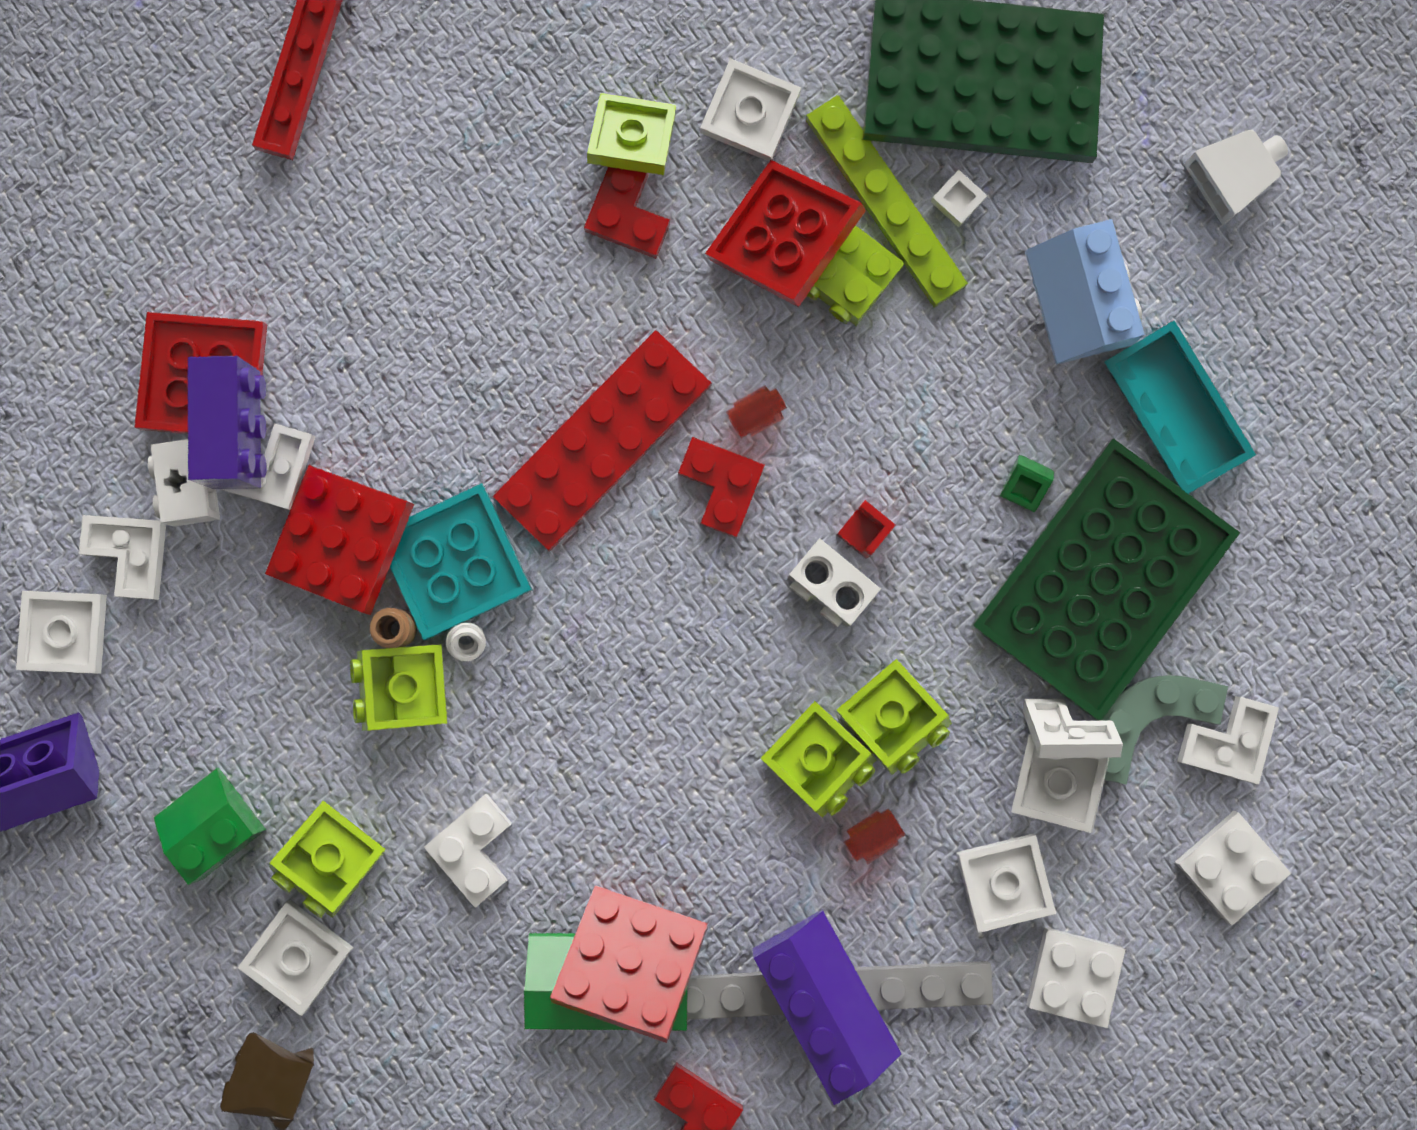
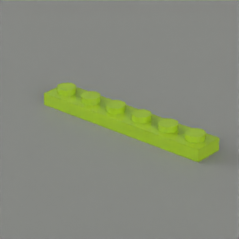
[805,95,968,308]

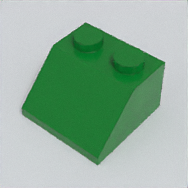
[154,768,266,885]

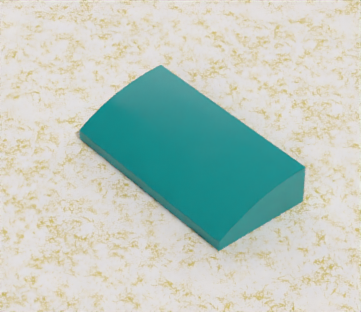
[1104,320,1256,494]

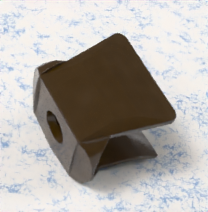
[220,1032,314,1130]

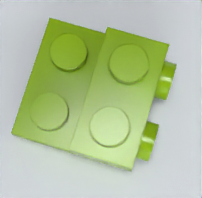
[807,226,905,326]
[350,644,447,731]
[837,659,952,775]
[760,701,877,818]
[269,801,386,918]

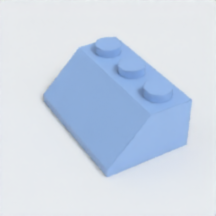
[1025,219,1145,365]

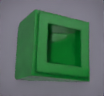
[1000,455,1054,513]

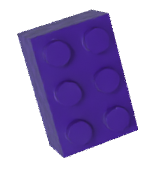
[188,356,267,489]

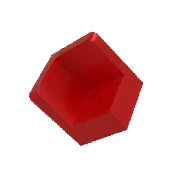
[836,500,896,559]

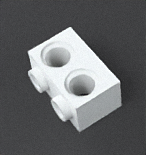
[788,538,881,627]

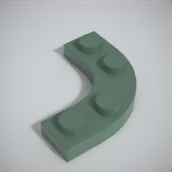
[1102,675,1228,785]

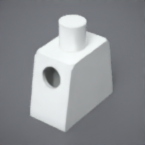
[1184,129,1288,225]

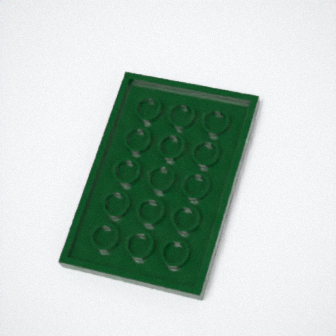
[862,0,1104,163]
[971,438,1240,721]

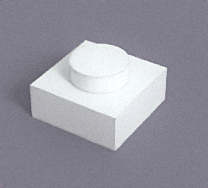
[931,170,987,227]

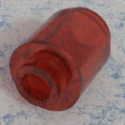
[726,385,787,439]
[844,808,906,865]

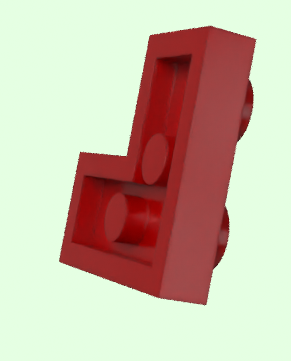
[584,167,670,259]
[678,437,765,539]
[654,1062,743,1130]

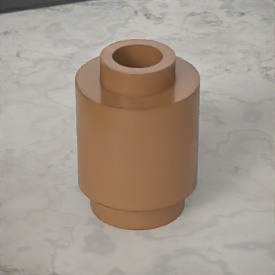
[370,608,417,648]

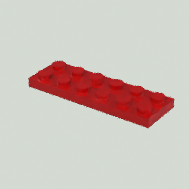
[492,330,712,552]

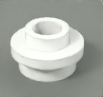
[446,622,486,661]

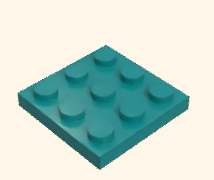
[390,483,533,641]

